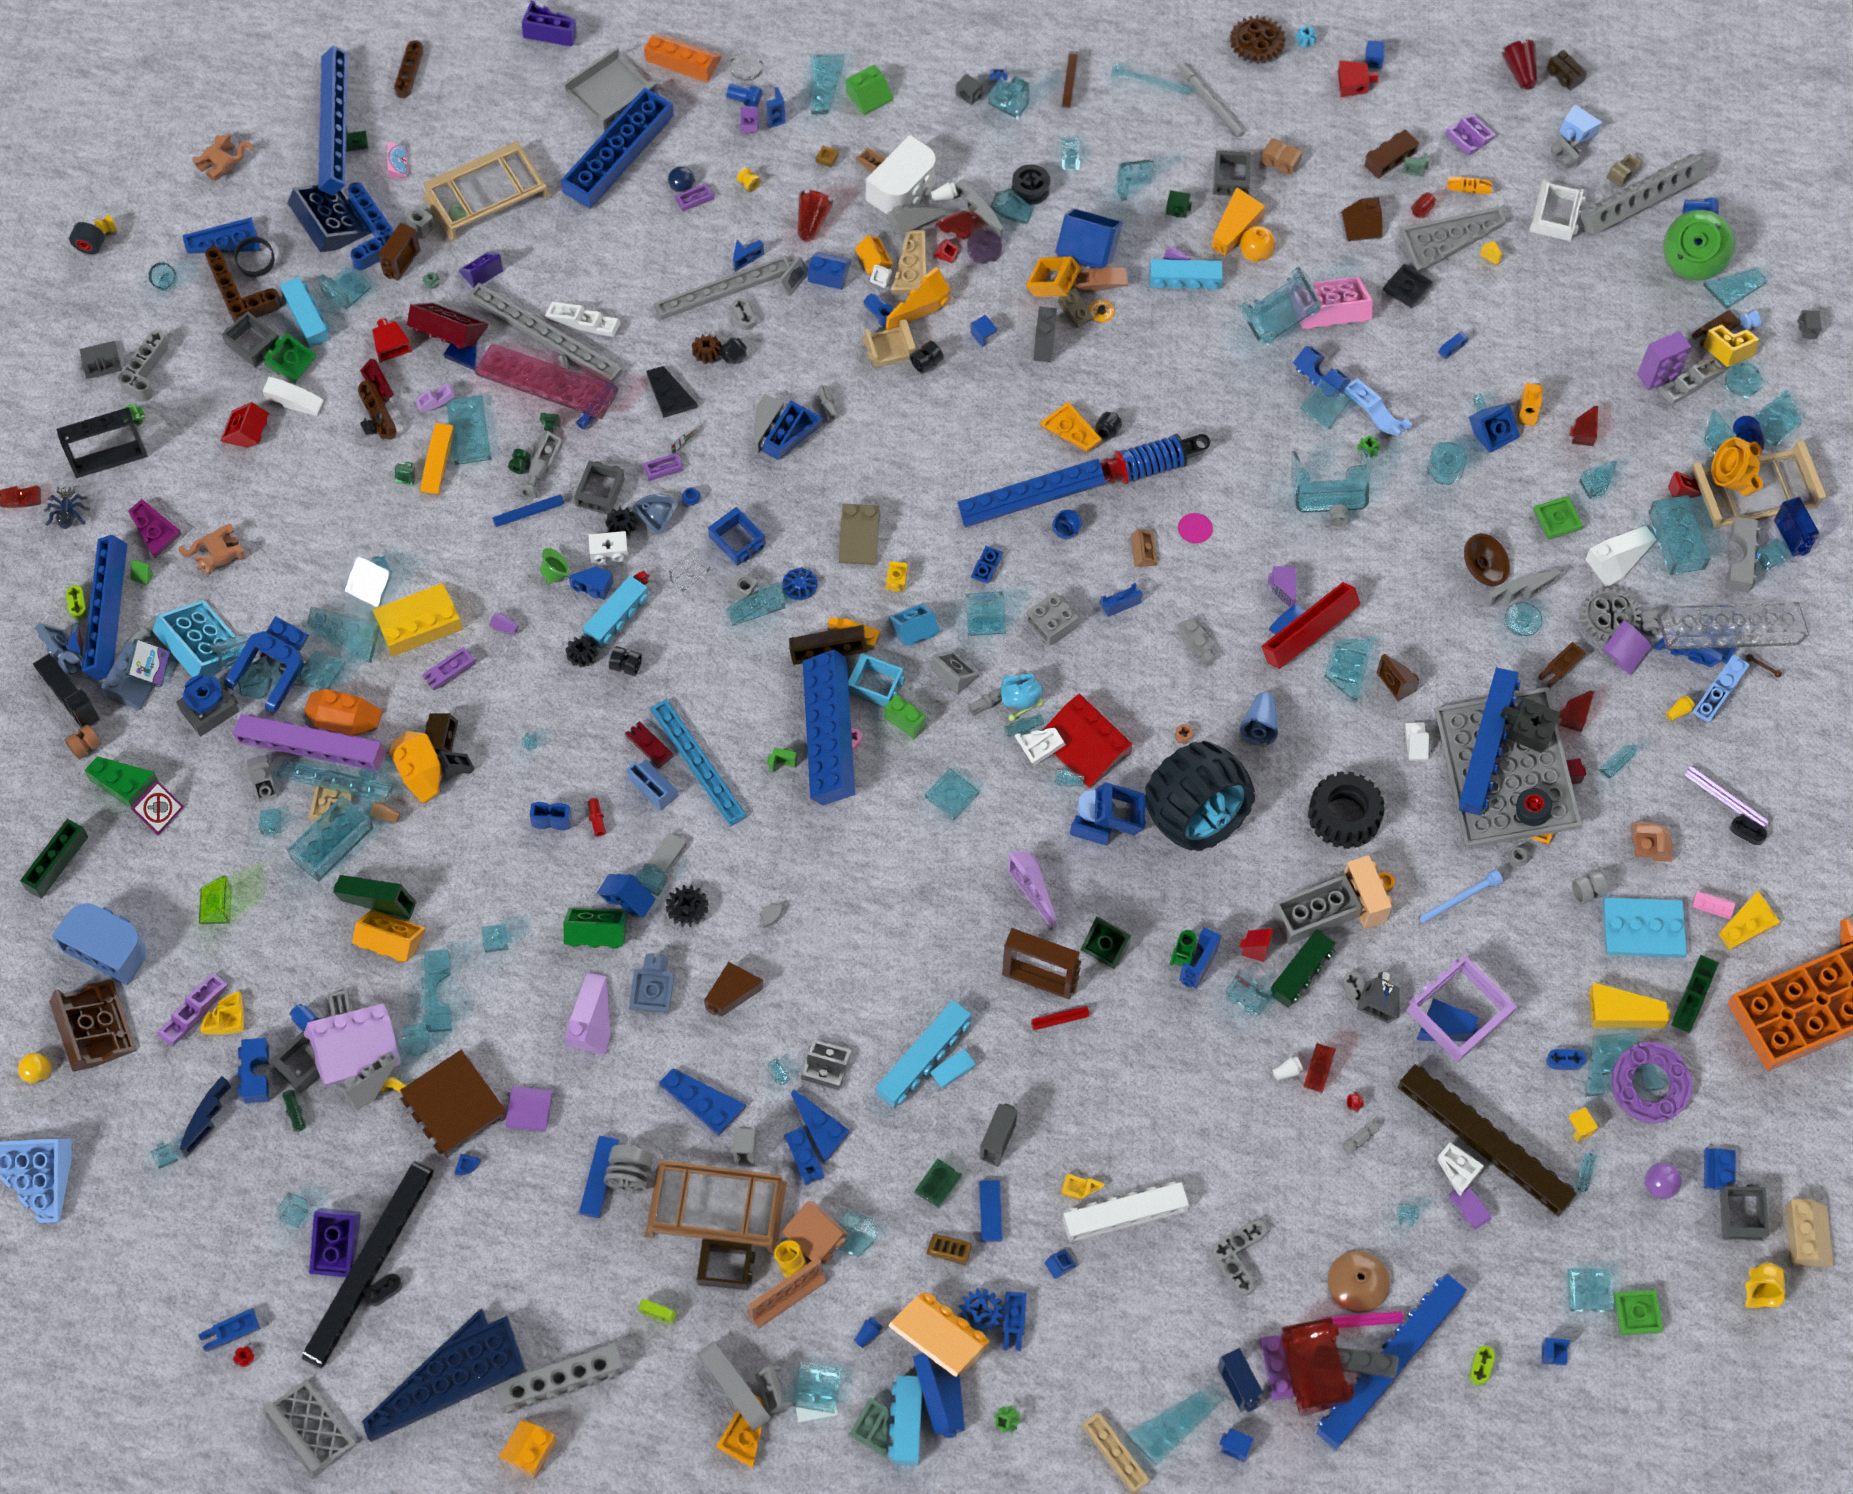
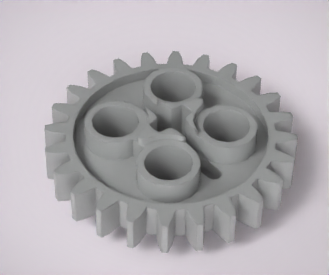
[1579,587,1641,644]

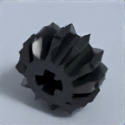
[605,506,637,536]
[565,635,598,668]

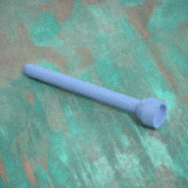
[1420,869,1503,923]

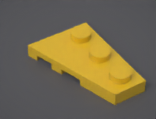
[1719,891,1780,950]

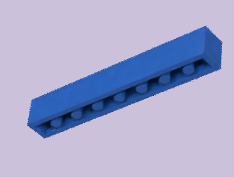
[82,534,127,681]
[1459,667,1521,816]

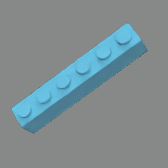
[876,1000,972,1108]

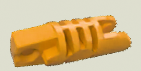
[1447,177,1492,195]

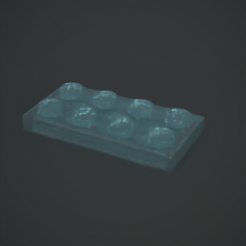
[446,395,492,465]

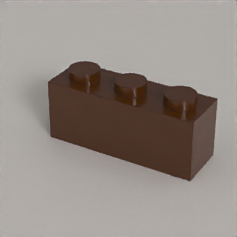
[1364,129,1419,179]

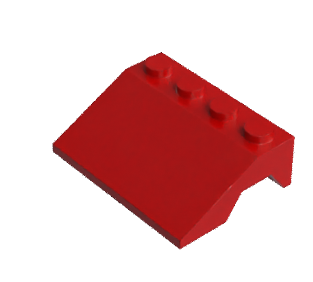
[1042,693,1133,789]

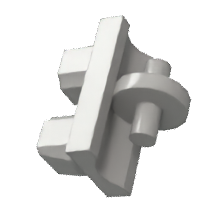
[1550,135,1582,169]

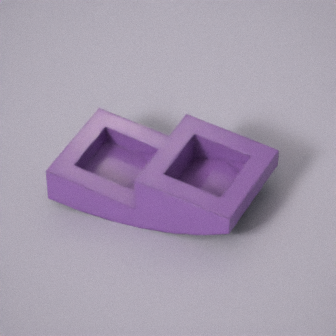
[1449,1187,1491,1230]

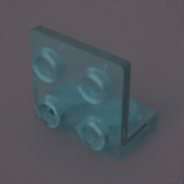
[318,267,371,310]

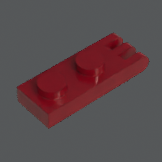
[360,358,394,405]
[624,721,674,769]

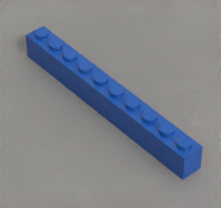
[318,45,348,196]
[1316,1274,1467,1450]

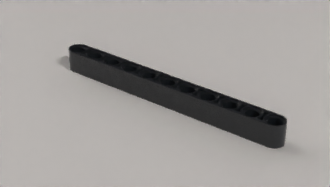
[302,1161,434,1368]

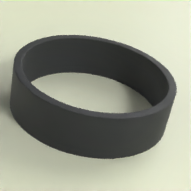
[234,237,275,277]

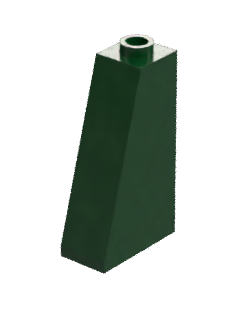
[333,875,417,919]

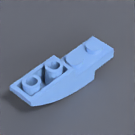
[1692,654,1750,723]

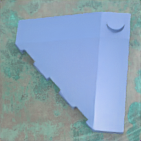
[0,1139,72,1223]

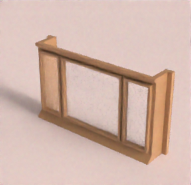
[645,1160,787,1253]

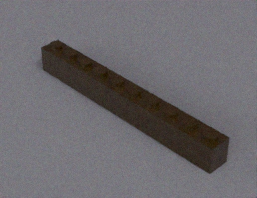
[1397,1064,1577,1217]

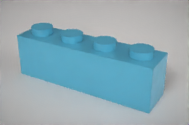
[1150,259,1222,290]
[279,277,330,348]
[582,576,649,649]
[889,1375,922,1466]

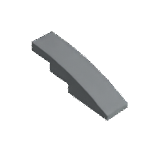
[956,180,1003,241]
[1660,356,1727,405]
[1485,570,1560,607]

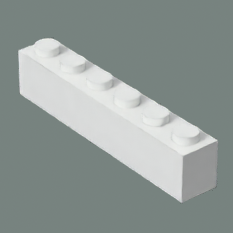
[1062,1182,1189,1242]

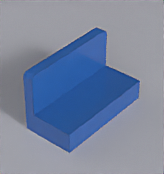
[766,87,786,128]
[1070,815,1112,846]

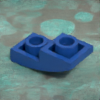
[971,545,1003,584]
[1269,604,1305,635]

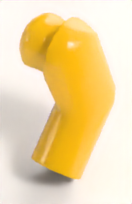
[380,1077,407,1094]

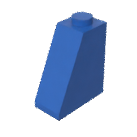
[1417,998,1479,1041]

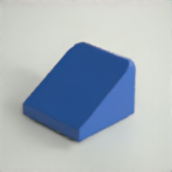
[1045,1249,1076,1279]

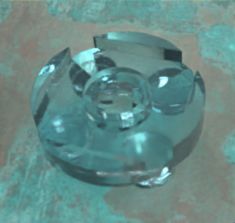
[1725,362,1763,398]

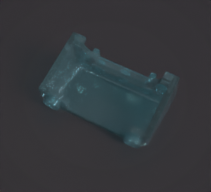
[1239,266,1322,345]

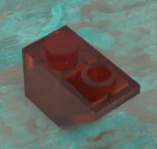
[935,210,979,239]
[1303,1043,1336,1093]

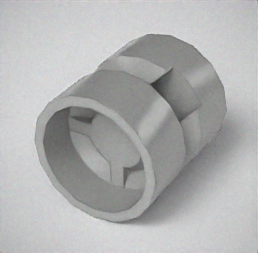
[1572,872,1608,904]

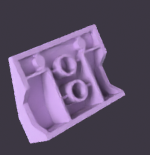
[304,1003,401,1086]

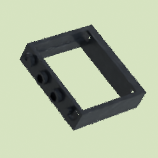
[56,407,148,479]

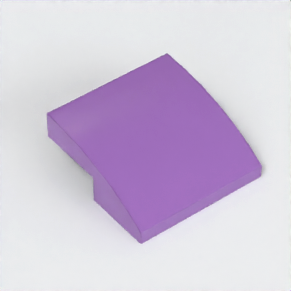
[1445,113,1496,156]
[1602,620,1652,674]
[505,1087,553,1132]

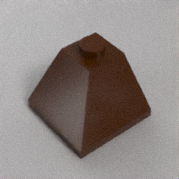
[1341,197,1383,241]
[1376,654,1419,701]

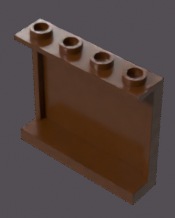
[400,1049,507,1158]

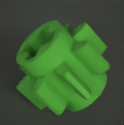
[124,404,146,426]
[1357,435,1381,459]
[994,1405,1021,1433]

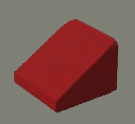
[933,239,959,263]

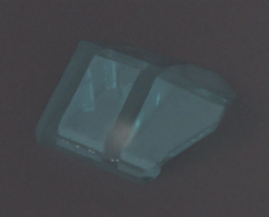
[238,656,273,699]
[838,1209,877,1257]

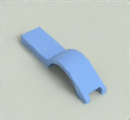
[1343,378,1412,436]

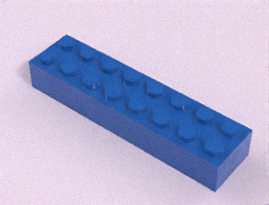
[561,87,674,209]
[803,650,855,806]

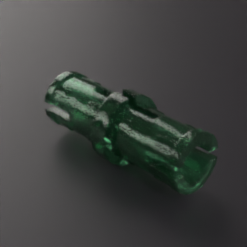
[282,1090,306,1132]

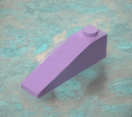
[1007,850,1057,929]
[565,972,611,1054]

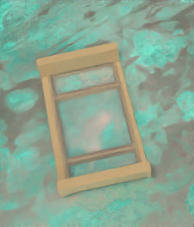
[423,141,552,242]
[1691,440,1827,529]

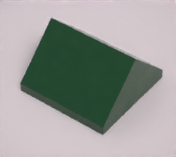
[1080,916,1131,969]

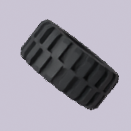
[1308,772,1385,849]

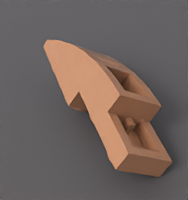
[1054,267,1128,292]

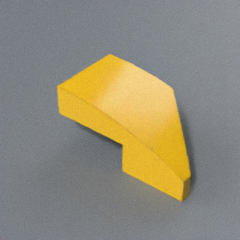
[1060,1173,1105,1200]

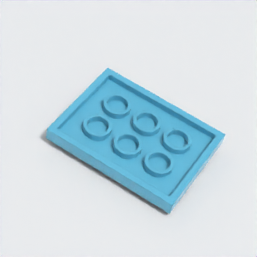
[1603,898,1687,958]

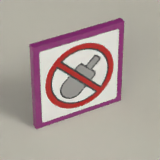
[130,780,184,835]

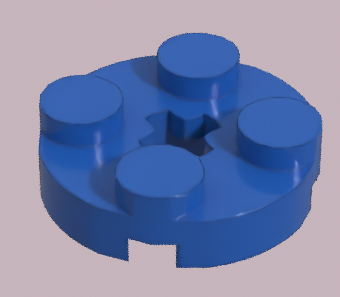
[183,675,223,714]

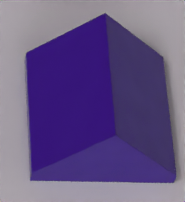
[459,252,503,288]

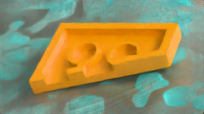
[1040,402,1102,453]
[716,1395,766,1469]

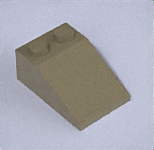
[839,504,880,565]

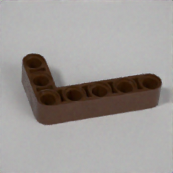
[205,246,282,323]

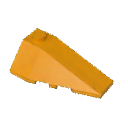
[886,267,951,330]

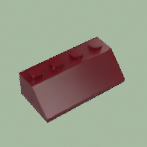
[406,302,489,349]

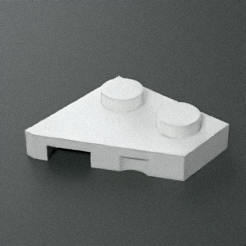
[1014,728,1066,766]
[1437,1143,1484,1196]

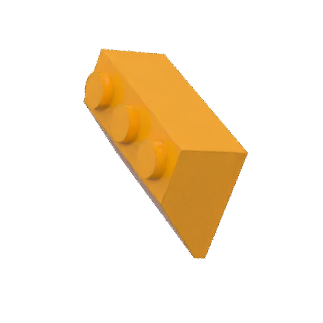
[352,909,426,962]

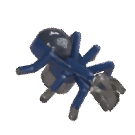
[44,486,90,529]

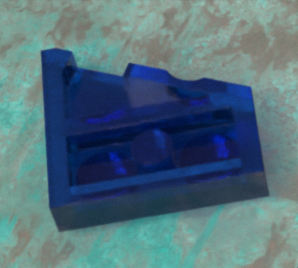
[444,341,478,371]

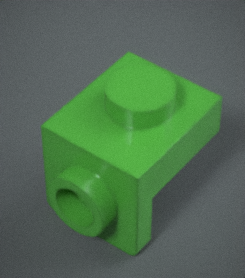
[767,747,797,773]

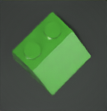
[846,64,893,115]

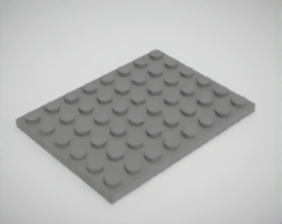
[1434,687,1582,849]

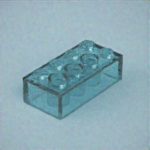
[1648,495,1711,575]
[287,796,374,882]

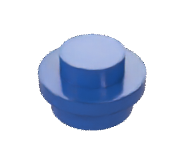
[682,487,701,506]

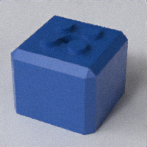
[1055,208,1123,269]

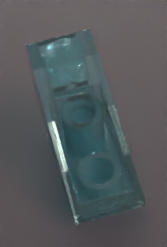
[726,582,786,626]

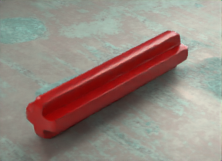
[1031,1006,1090,1030]

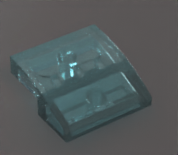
[1567,1268,1614,1312]
[793,1362,842,1413]

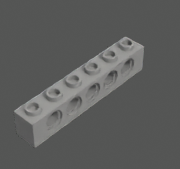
[494,1343,624,1414]

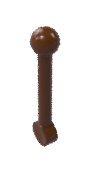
[1746,654,1782,678]

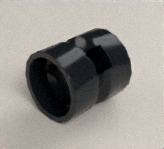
[909,340,944,374]
[609,646,642,677]

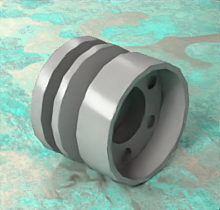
[604,1145,653,1193]

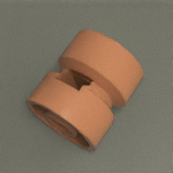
[64,724,102,760]

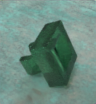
[540,413,561,434]
[395,462,415,486]

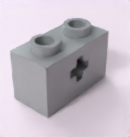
[732,1126,757,1166]

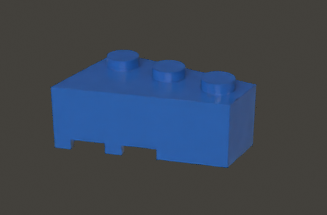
[762,400,823,460]

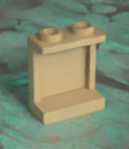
[862,319,916,368]

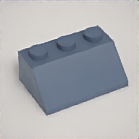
[101,640,155,710]

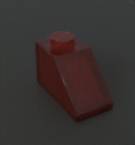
[1569,406,1598,446]
[1559,690,1594,732]

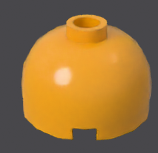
[1240,226,1275,262]

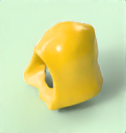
[1745,1263,1786,1308]

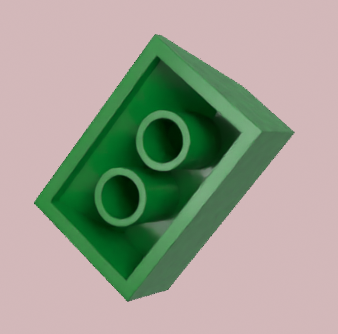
[563,908,627,949]

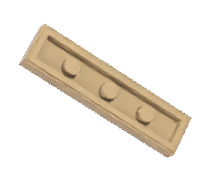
[1082,1412,1151,1494]

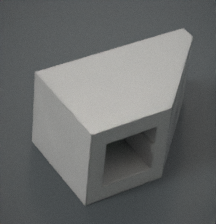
[247,755,277,802]

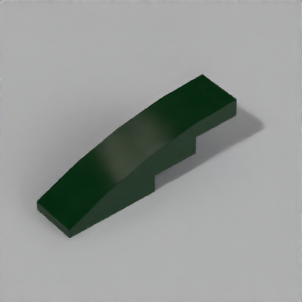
[1671,955,1719,1033]

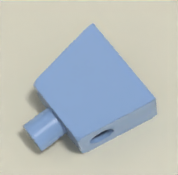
[1559,105,1602,143]

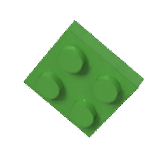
[1533,496,1583,540]
[1613,1290,1663,1336]

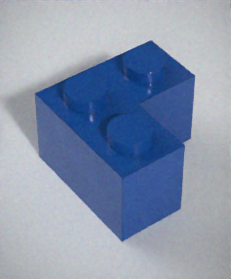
[597,873,656,918]

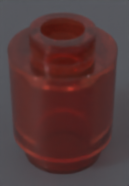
[1411,192,1436,218]

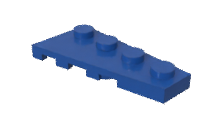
[182,217,261,254]
[659,1068,746,1136]

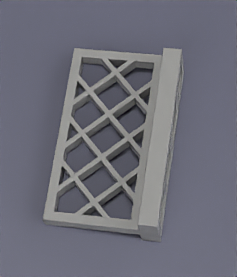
[263,1380,356,1479]

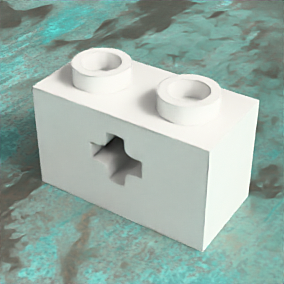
[589,531,629,564]

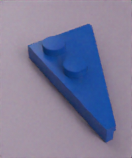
[791,1090,850,1162]

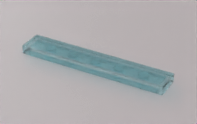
[277,760,393,802]

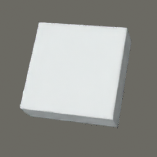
[869,264,892,288]

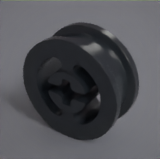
[1012,164,1051,205]

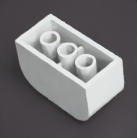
[866,135,936,215]

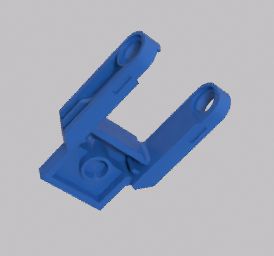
[224,616,309,713]

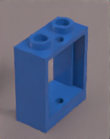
[708,506,766,566]
[1095,782,1146,835]

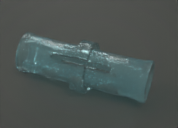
[1004,713,1044,738]

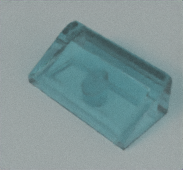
[1599,745,1638,778]

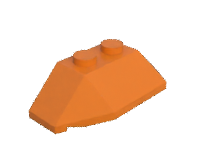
[304,689,383,737]

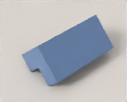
[627,759,679,811]

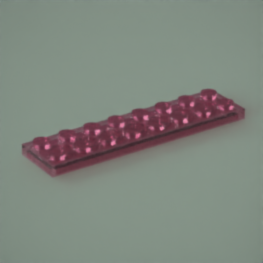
[475,343,619,419]

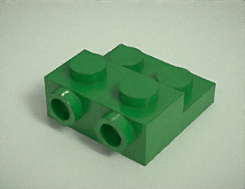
[264,333,317,383]

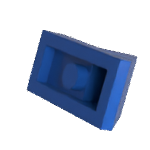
[733,239,764,272]

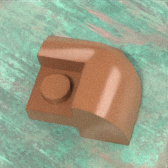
[1631,822,1673,862]

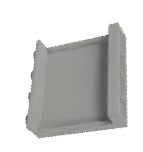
[564,47,658,131]

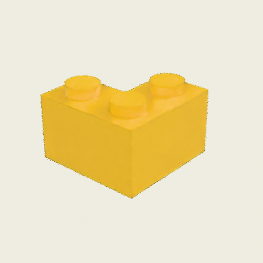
[1703,325,1759,367]

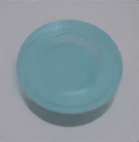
[1473,393,1485,412]

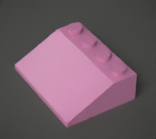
[1289,276,1373,329]

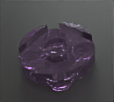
[967,229,1002,264]

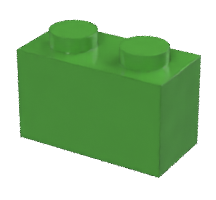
[884,694,926,739]

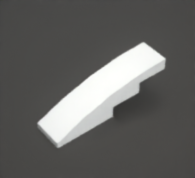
[545,302,621,337]

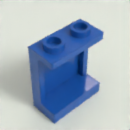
[1179,927,1221,989]

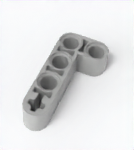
[118,330,168,401]

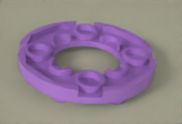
[1611,1042,1692,1123]

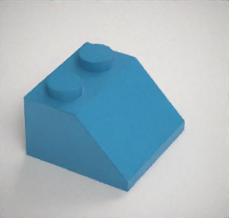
[888,603,940,646]

